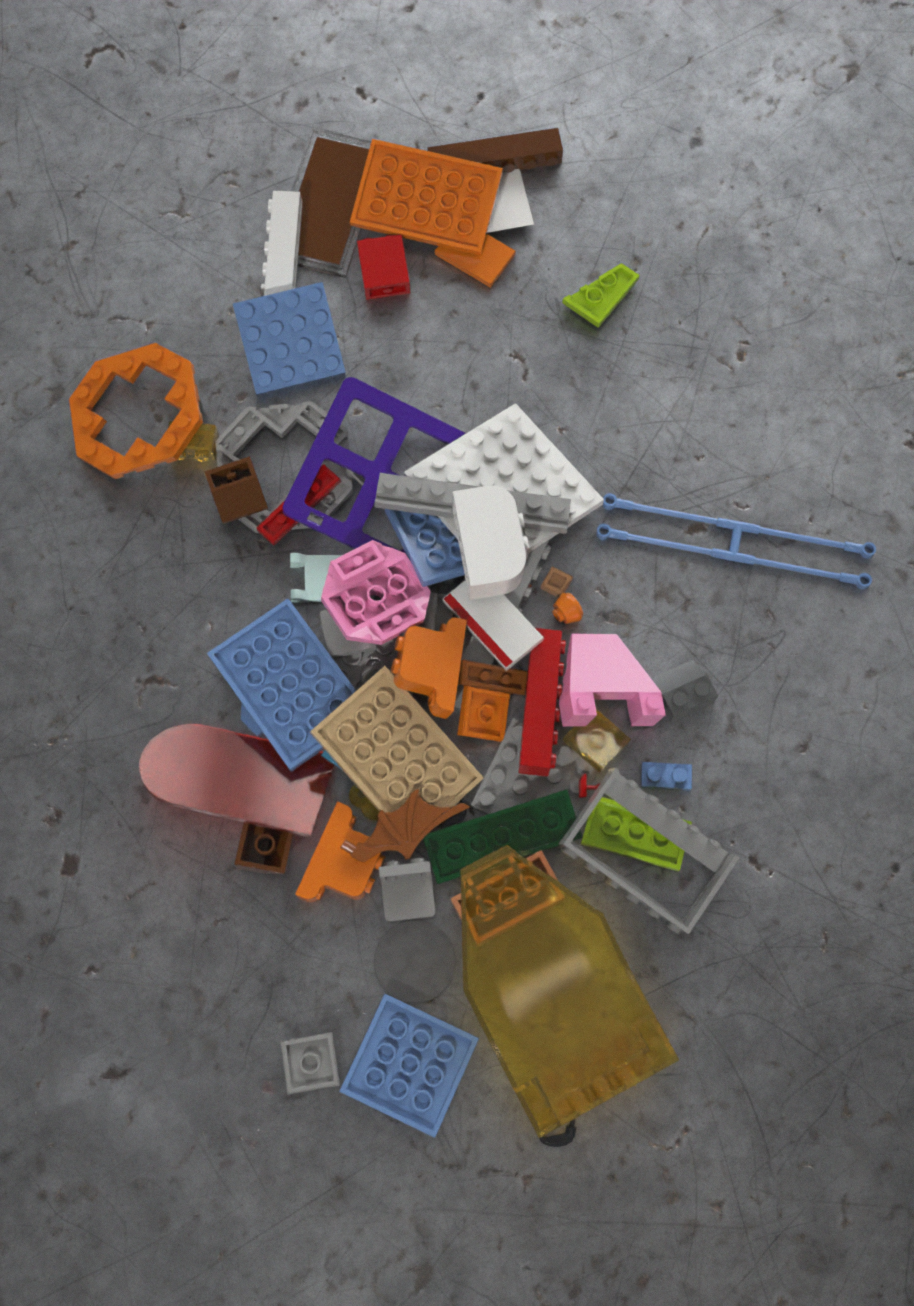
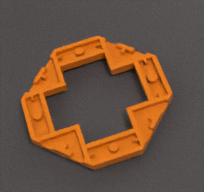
[69,343,203,479]

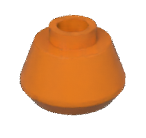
[552,593,583,624]

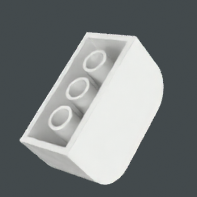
[452,485,529,600]

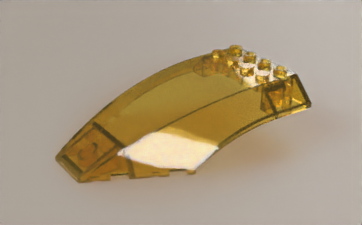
[460,845,679,1138]

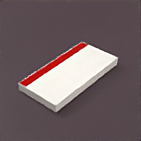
[442,580,544,671]

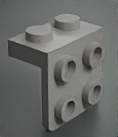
[379,858,435,922]

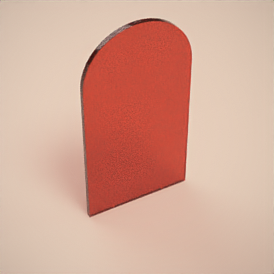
[139,724,335,837]

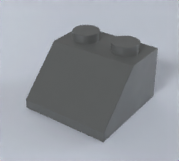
[651,660,718,723]

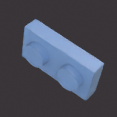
[641,762,692,791]

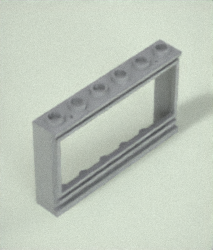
[558,768,740,935]

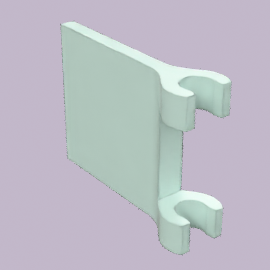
[290,553,342,604]

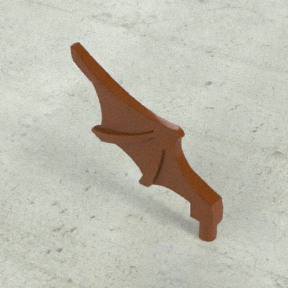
[340,789,469,863]

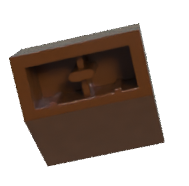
[204,456,268,524]

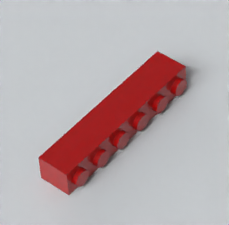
[518,628,566,777]

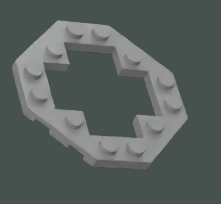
[215,401,353,533]

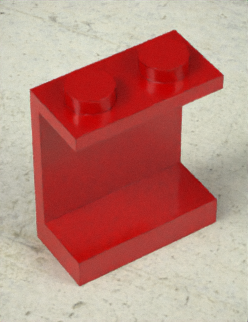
[357,234,410,300]

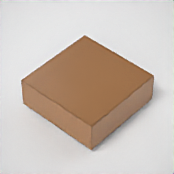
[541,566,573,598]

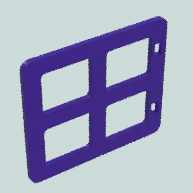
[282,377,466,554]

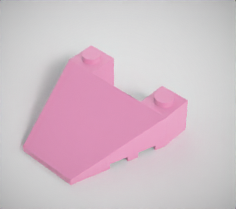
[559,634,666,726]

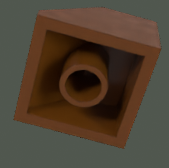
[234,814,296,875]

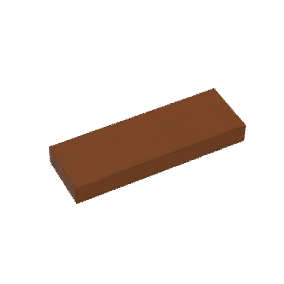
[458,660,528,695]

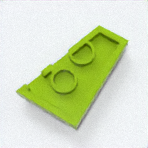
[562,263,640,328]

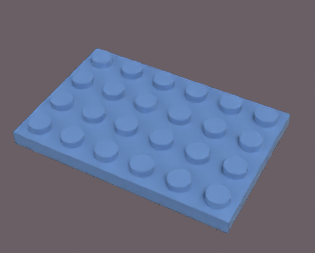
[207,598,356,772]

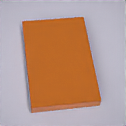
[435,234,516,288]

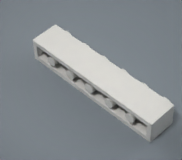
[261,191,303,297]

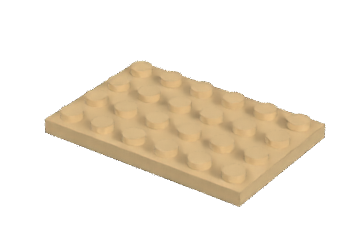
[309,666,484,813]

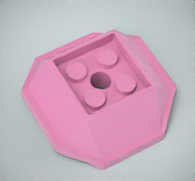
[321,540,431,645]

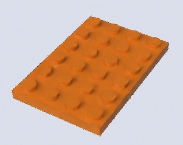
[350,139,503,256]

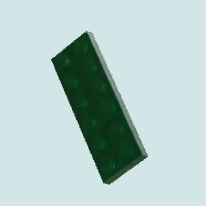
[423,789,583,884]

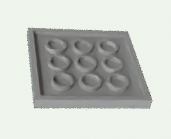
[471,718,603,850]

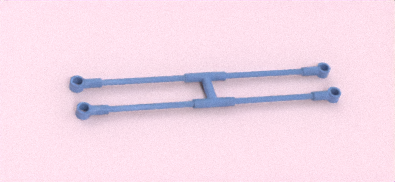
[596,493,876,590]

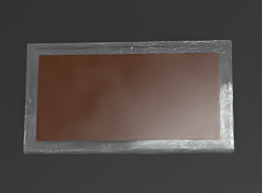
[291,128,371,278]

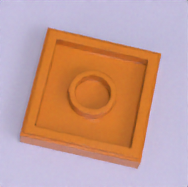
[457,686,510,742]

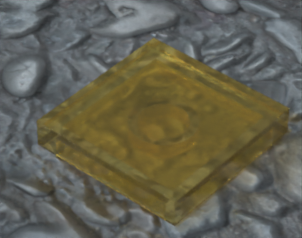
[562,709,631,773]

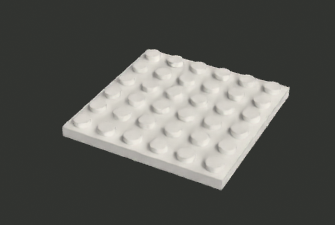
[404,403,604,554]

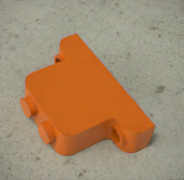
[391,617,467,719]
[295,801,386,902]

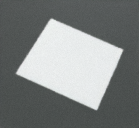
[487,169,534,233]

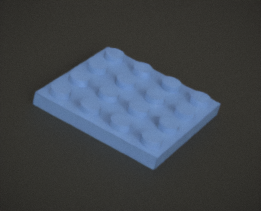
[233,282,346,395]
[385,509,464,587]
[339,994,479,1138]

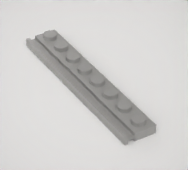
[375,473,571,534]

